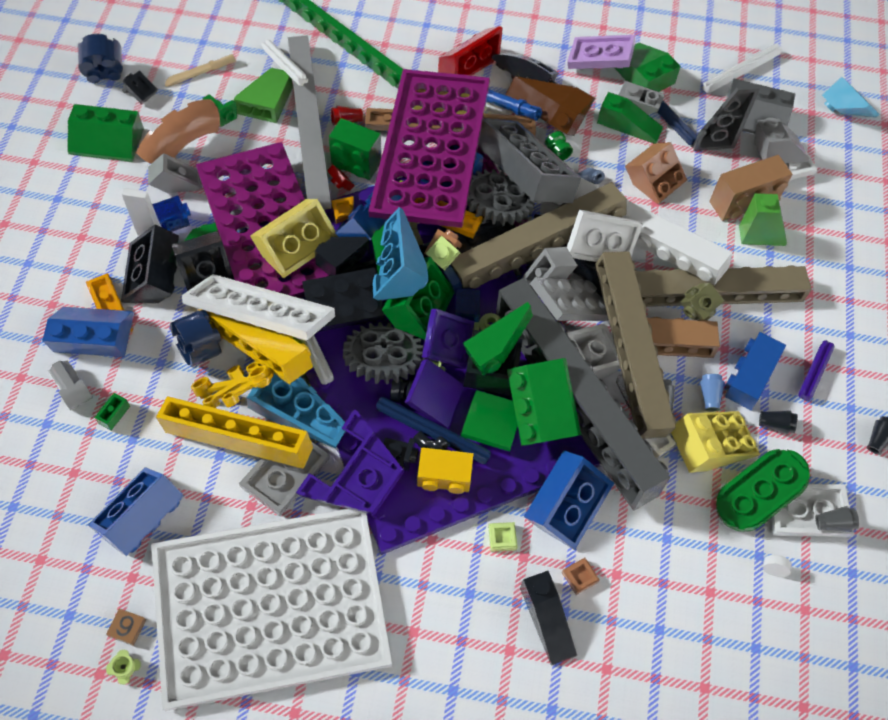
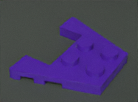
[296,409,405,515]

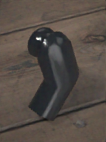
[413,431,449,450]

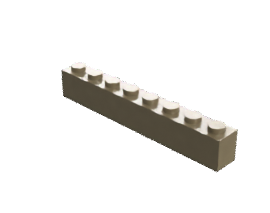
[450,182,627,293]
[595,252,676,439]
[635,265,812,307]

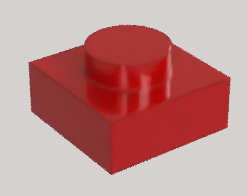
[327,164,355,192]

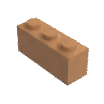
[647,317,720,358]

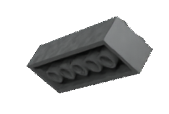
[478,118,581,205]

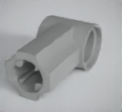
[48,360,93,411]

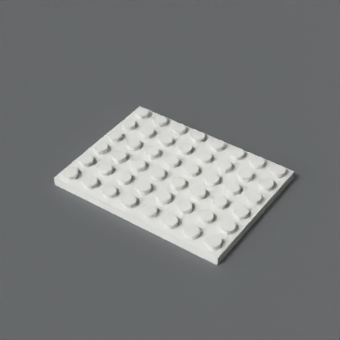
[151,509,392,711]

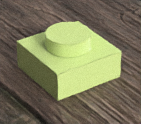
[426,236,460,271]

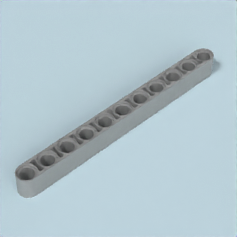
[288,35,331,210]

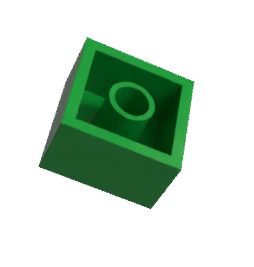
[329,118,382,180]

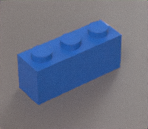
[725,332,786,410]

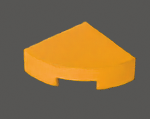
[331,196,354,224]

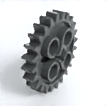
[467,169,535,226]
[343,322,424,384]

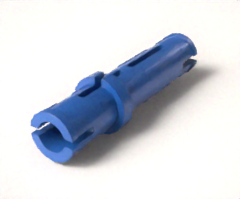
[486,89,542,121]

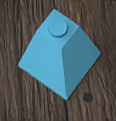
[822,77,880,117]

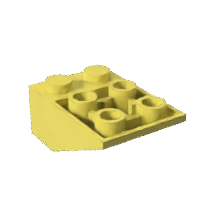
[671,411,760,473]

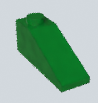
[597,92,663,144]
[463,302,533,375]

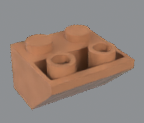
[625,142,687,203]

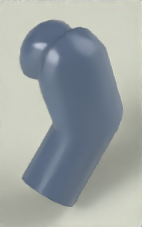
[577,168,605,184]

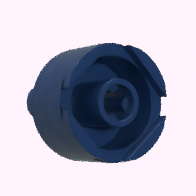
[78,34,123,83]
[170,310,222,367]

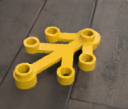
[191,361,274,408]

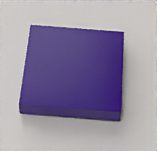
[422,309,475,369]
[405,359,463,428]

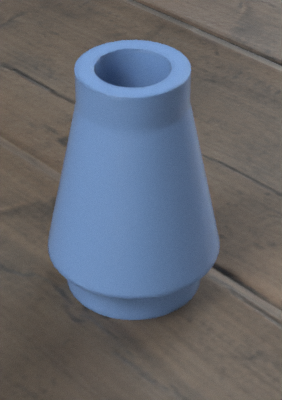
[700,374,725,411]

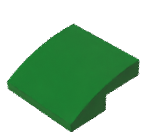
[461,390,518,452]

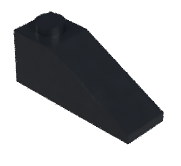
[520,571,577,666]

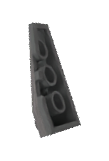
[693,85,760,151]

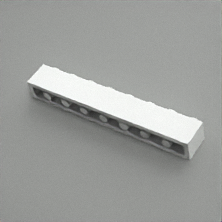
[560,178,733,285]

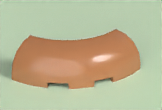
[136,99,220,164]

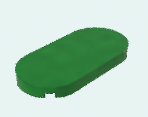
[716,449,810,532]

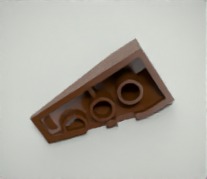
[505,76,595,136]

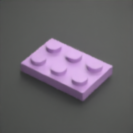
[567,35,636,69]

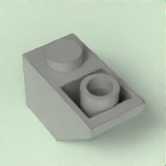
[619,81,665,115]

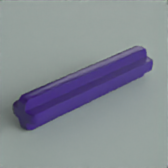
[798,340,835,401]

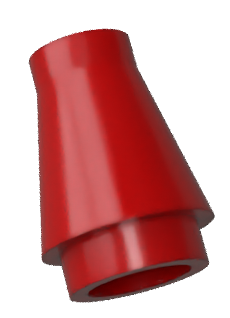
[331,105,363,125]

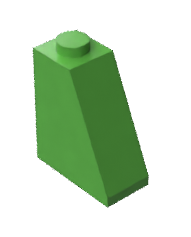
[234,67,293,123]
[739,193,787,246]

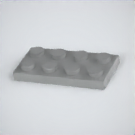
[530,277,609,321]

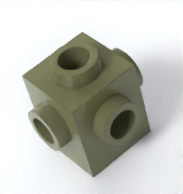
[680,283,725,320]

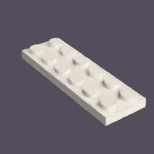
[182,274,335,340]

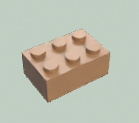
[709,155,793,221]

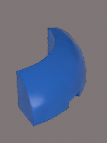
[335,192,402,241]

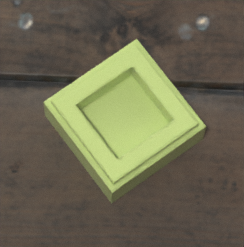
[488,522,517,552]

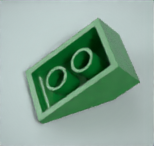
[614,43,681,92]

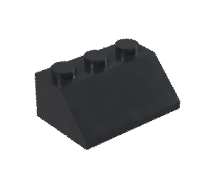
[121,224,179,303]

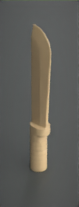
[165,54,236,87]

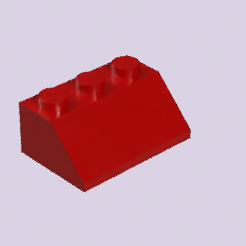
[438,26,503,76]

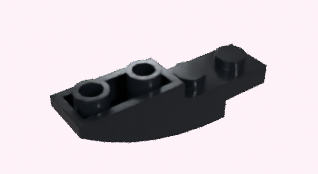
[491,53,559,84]

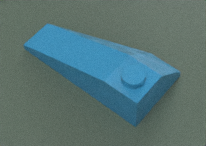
[373,207,428,300]
[247,374,345,448]

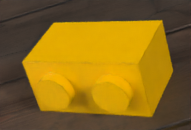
[417,447,473,494]

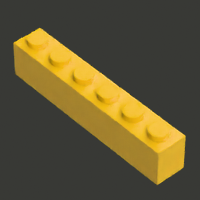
[197,309,313,384]
[156,396,313,469]

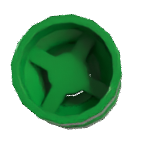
[544,131,573,161]

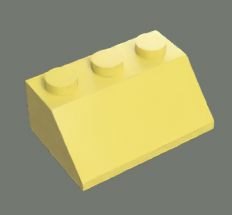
[250,199,338,278]

